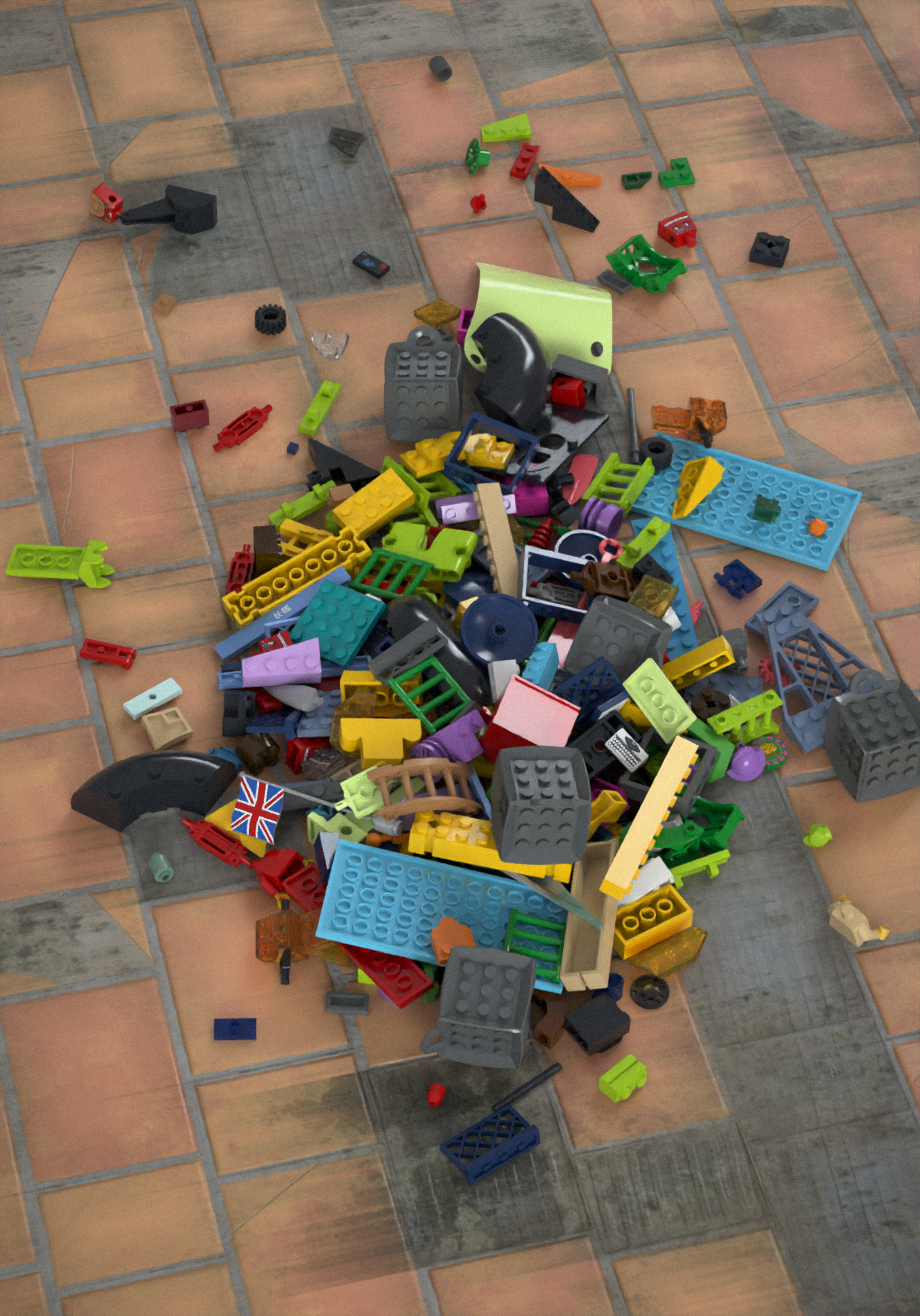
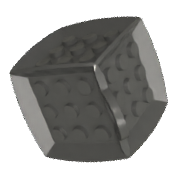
[384,326,463,442]
[564,595,673,702]
[824,669,920,802]
[491,746,591,865]
[420,946,536,1069]

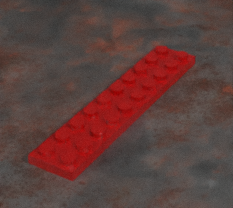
[280,862,434,1010]

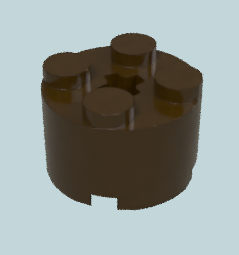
[691,687,731,729]
[234,733,280,776]

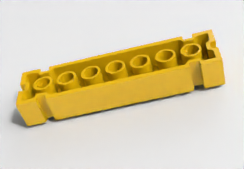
[222,524,372,630]
[408,810,574,883]

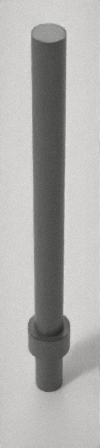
[627,388,640,465]

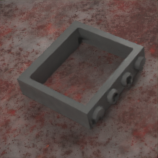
[618,726,717,817]

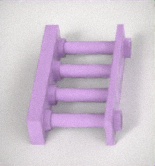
[434,493,516,525]

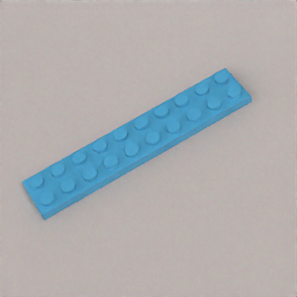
[631,516,698,661]

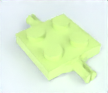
[334,765,399,820]

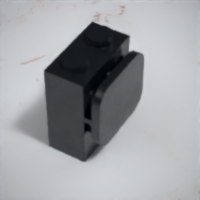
[564,992,631,1057]

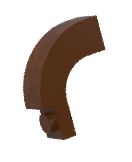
[531,988,566,1050]

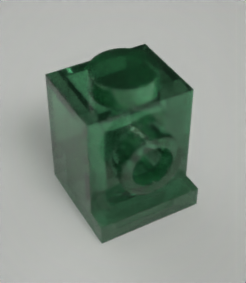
[753,494,782,524]

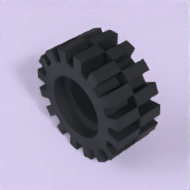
[255,304,286,335]

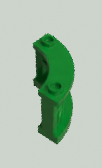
[605,234,687,293]
[669,784,745,852]
[620,820,704,869]

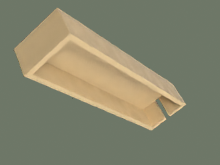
[560,840,620,992]

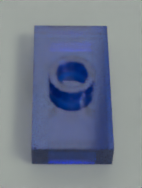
[214,1018,257,1040]

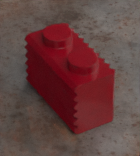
[170,399,210,432]

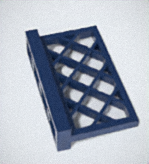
[551,655,627,732]
[246,708,303,740]
[439,1104,540,1185]

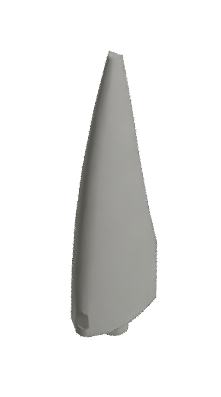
[262,685,324,712]

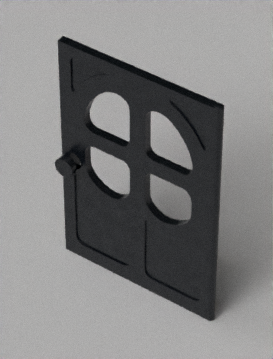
[462,400,609,486]

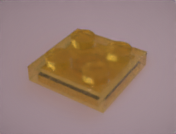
[413,298,461,329]
[628,575,679,620]

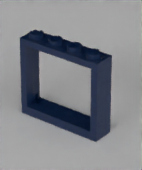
[444,411,539,496]
[517,545,597,625]

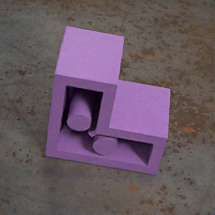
[437,709,486,763]

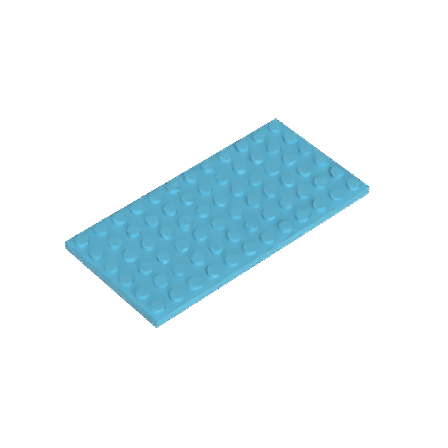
[620,431,862,571]
[315,839,571,994]

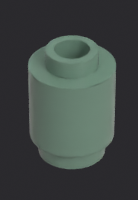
[148,852,174,882]

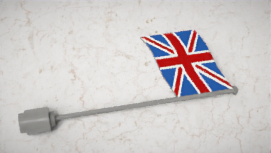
[231,771,404,845]

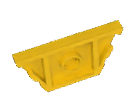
[204,798,267,858]

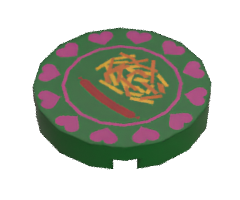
[750,736,788,770]

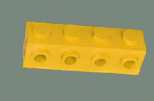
[662,635,735,691]

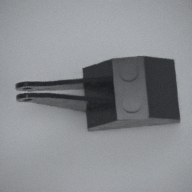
[121,185,218,235]

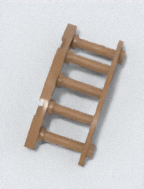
[366,758,484,821]

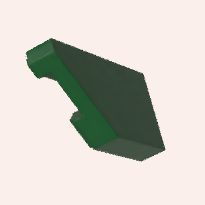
[621,171,652,190]

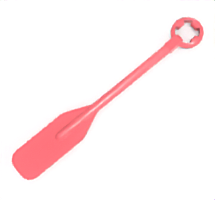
[547,454,598,573]
[548,539,624,670]

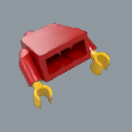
[252,848,317,909]

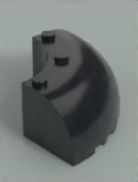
[471,312,553,434]
[381,595,492,709]
[71,750,237,833]

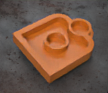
[430,917,477,965]

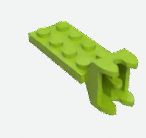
[5,540,115,588]

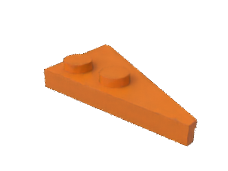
[538,163,601,188]

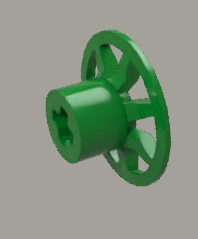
[466,138,490,175]

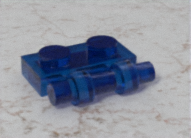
[713,559,763,600]

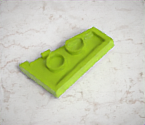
[480,113,532,143]

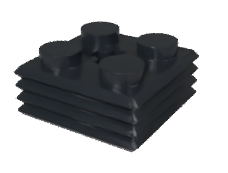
[749,232,790,268]

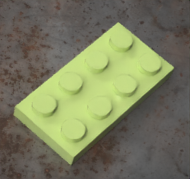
[622,658,697,744]

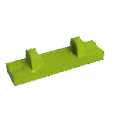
[298,380,341,436]
[268,480,337,532]
[615,516,671,572]
[669,849,731,890]

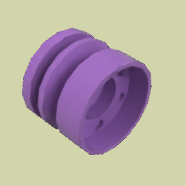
[578,496,624,539]
[410,732,455,783]

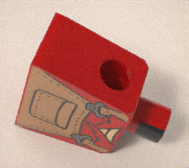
[89,182,125,224]

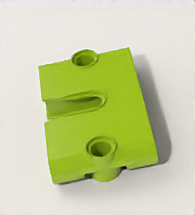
[374,522,479,582]

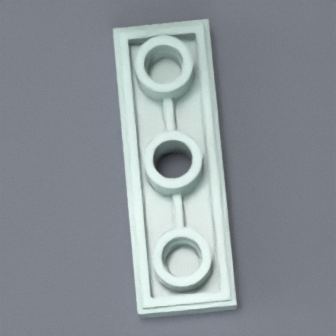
[123,678,182,720]

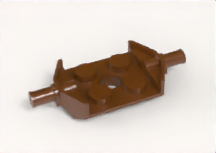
[569,561,645,603]

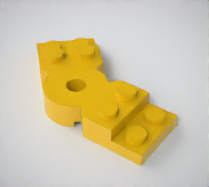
[400,431,514,478]

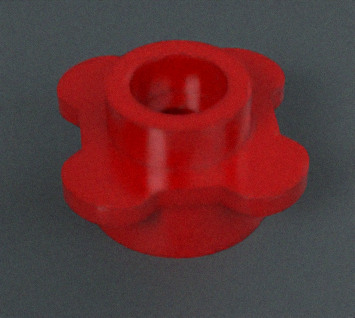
[470,194,487,213]

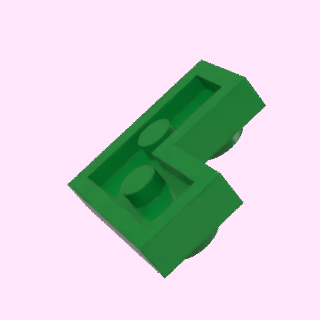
[658,157,695,188]

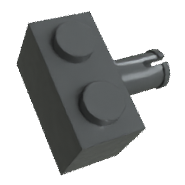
[719,628,749,674]

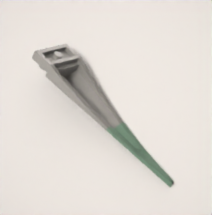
[500,870,603,930]

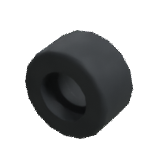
[639,437,673,471]

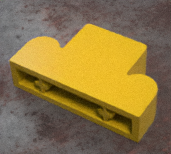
[339,718,422,770]

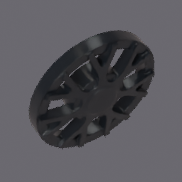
[630,974,670,1009]

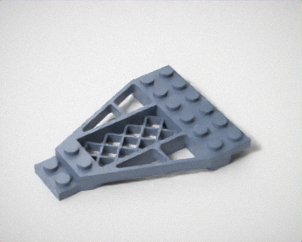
[754,601,877,754]

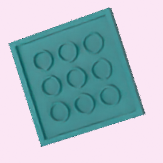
[289,579,387,669]

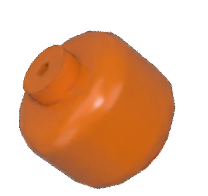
[808,518,827,537]

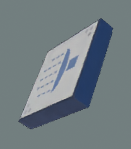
[583,691,630,731]

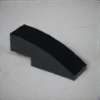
[548,497,581,528]

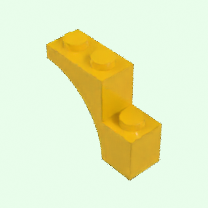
[588,790,628,840]

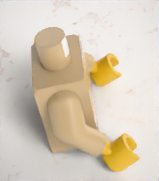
[827,895,890,947]

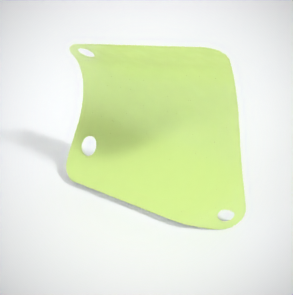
[464,262,612,375]

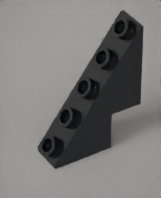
[534,166,600,233]
[308,438,381,492]

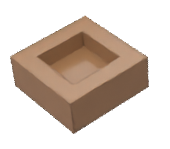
[154,293,178,314]

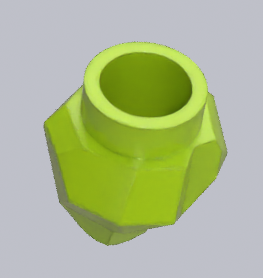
[803,824,833,847]

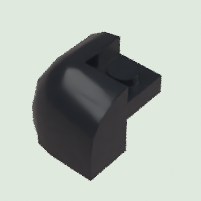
[222,688,256,737]

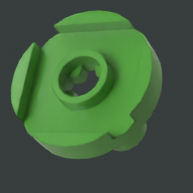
[419,961,438,1003]

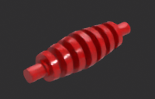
[527,518,553,555]

